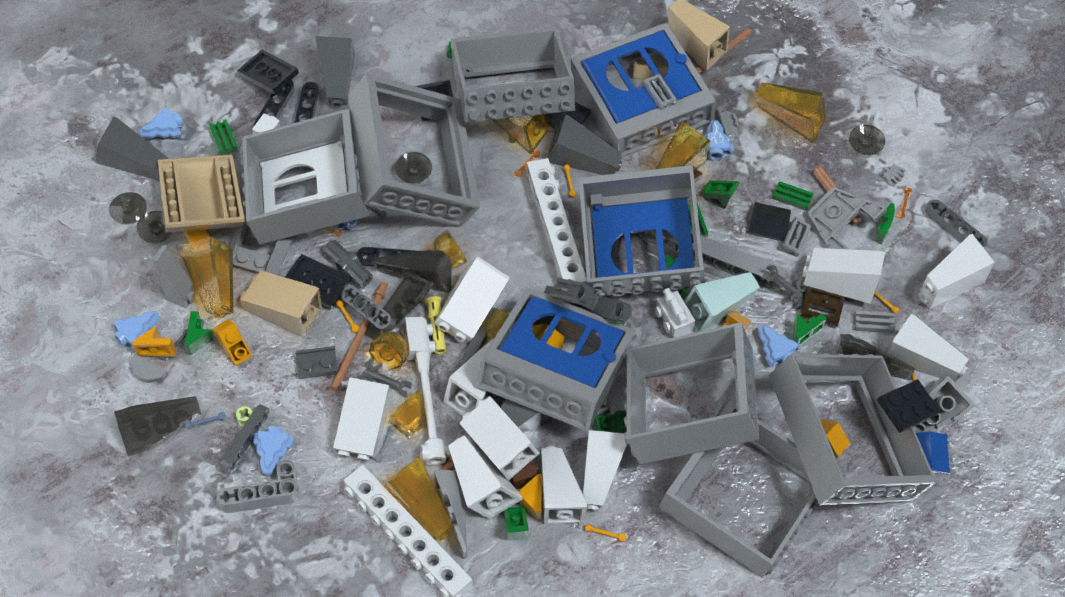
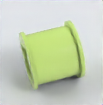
[236,406,252,426]

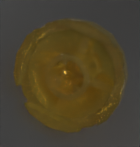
[433,229,468,268]
[369,331,409,370]

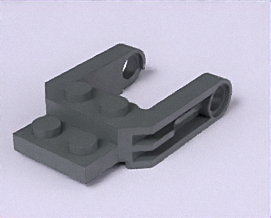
[544,278,632,323]

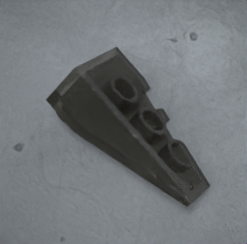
[371,250,452,293]
[365,272,434,342]
[835,334,915,380]
[114,396,202,457]

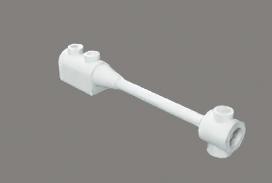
[402,317,450,466]

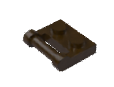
[800,286,845,327]

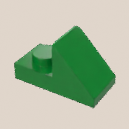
[701,180,740,209]
[185,311,214,355]
[793,313,827,345]
[504,506,529,540]

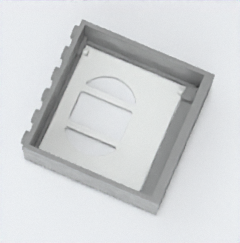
[240,109,369,244]

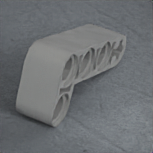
[217,460,299,513]

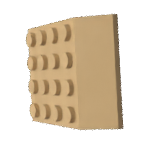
[158,155,245,233]

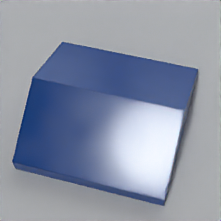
[916,431,950,474]

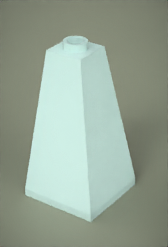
[684,272,760,332]

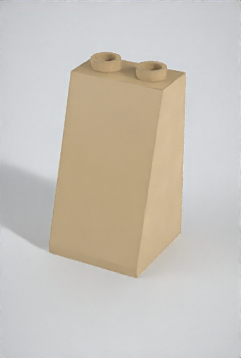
[667,0,730,71]
[240,271,322,337]

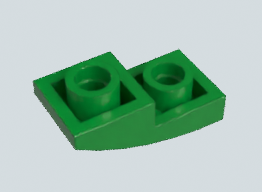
[875,202,895,245]
[593,410,627,433]

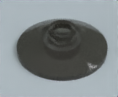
[849,125,885,155]
[395,152,432,183]
[109,192,147,224]
[137,211,174,243]

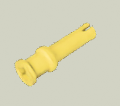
[425,296,447,354]

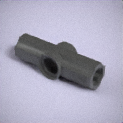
[323,240,373,288]

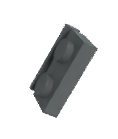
[296,346,338,379]

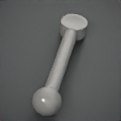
[375,425,396,463]

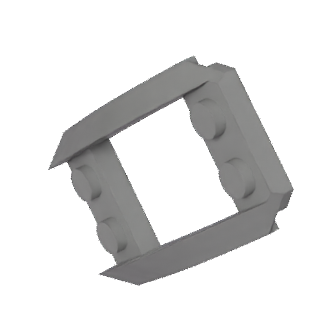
[224,222,295,276]

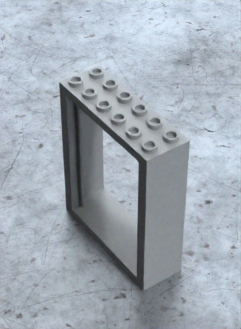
[348,73,480,227]
[769,353,937,505]

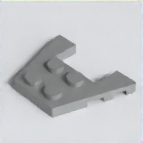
[808,187,887,249]

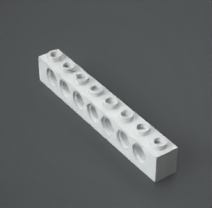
[526,158,587,284]
[344,465,472,597]

